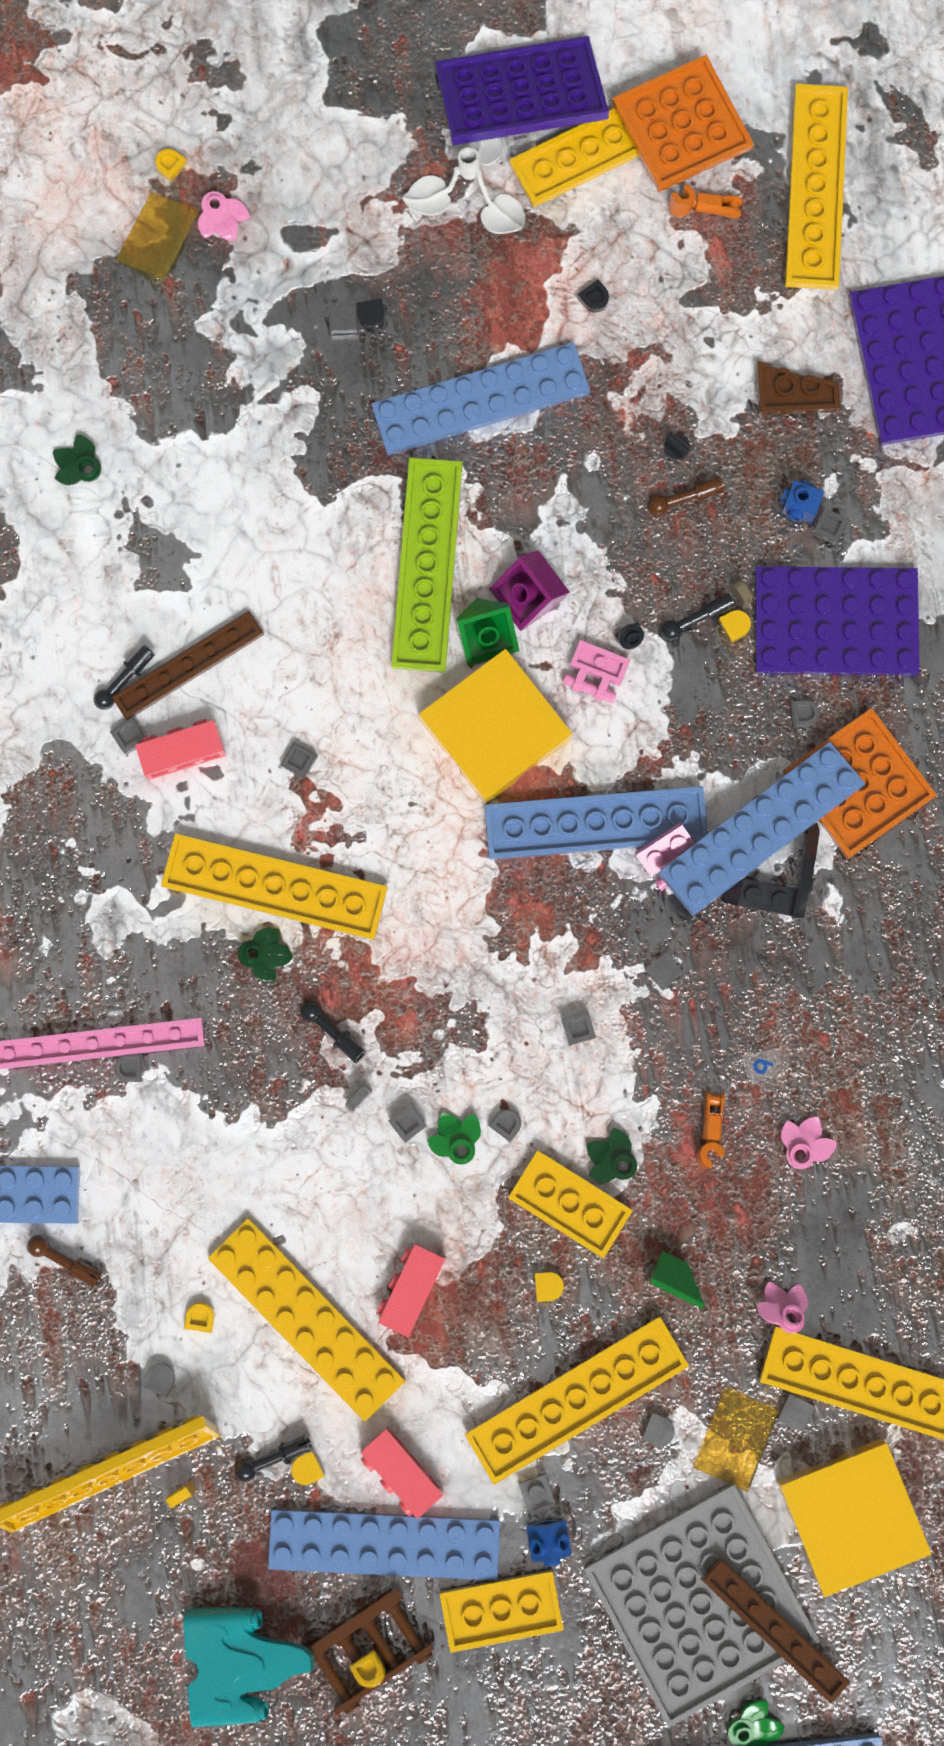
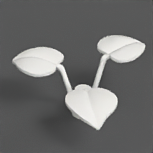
[402,138,525,234]

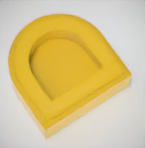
[155,149,188,182]
[718,610,751,643]
[534,1272,564,1302]
[183,1302,215,1333]
[291,1451,325,1485]
[165,1481,197,1509]
[349,1650,385,1688]

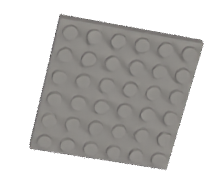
[583,1483,820,1728]

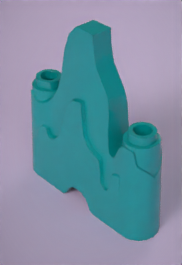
[183,1607,315,1728]

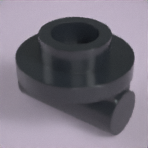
[664,431,691,461]
[613,622,644,649]

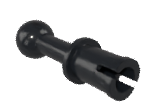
[661,593,736,642]
[93,644,155,710]
[300,1000,366,1064]
[234,1434,313,1482]

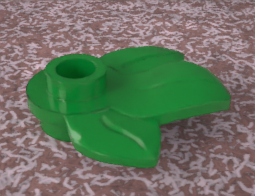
[427,1113,481,1165]
[727,1699,785,1746]

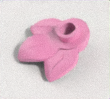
[198,191,250,242]
[781,1116,837,1169]
[756,1282,808,1333]

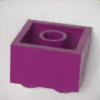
[489,550,570,631]

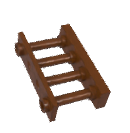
[305,1583,435,1716]

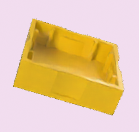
[419,649,573,805]
[776,1439,932,1598]

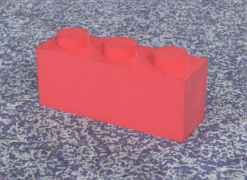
[135,719,226,780]
[376,1243,446,1338]
[360,1426,444,1519]

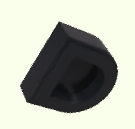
[577,279,609,313]
[356,298,385,329]

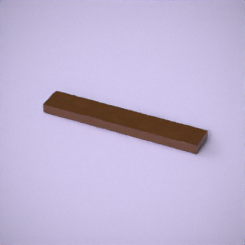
[112,611,264,720]
[701,1557,850,1704]

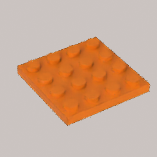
[612,54,754,192]
[782,708,937,859]

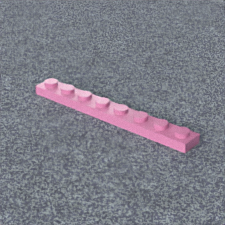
[0,1018,206,1070]

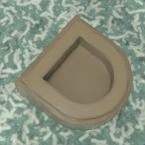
[730,579,753,611]

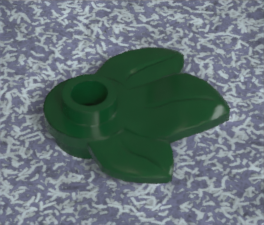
[53,434,102,486]
[238,927,293,982]
[586,1128,637,1183]

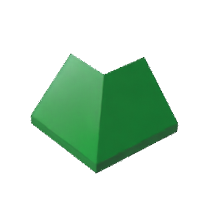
[456,598,520,666]
[646,1251,705,1309]

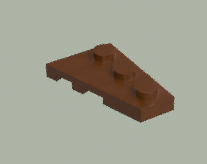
[756,361,840,415]

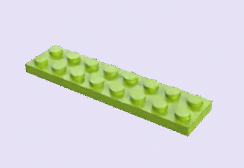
[391,458,463,673]

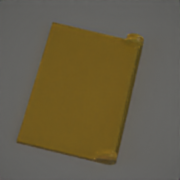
[116,193,199,281]
[693,1387,779,1492]

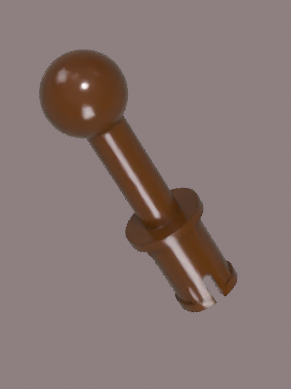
[648,476,725,516]
[27,1235,104,1289]

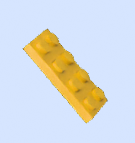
[508,1150,633,1259]
[440,1569,564,1653]

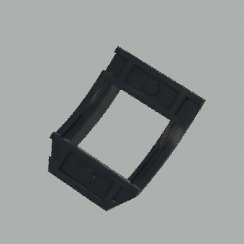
[723,795,820,918]

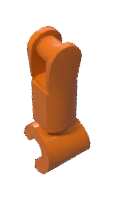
[668,184,742,219]
[695,1091,725,1169]

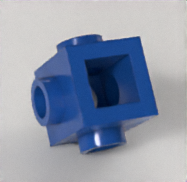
[780,480,825,524]
[526,1520,572,1566]

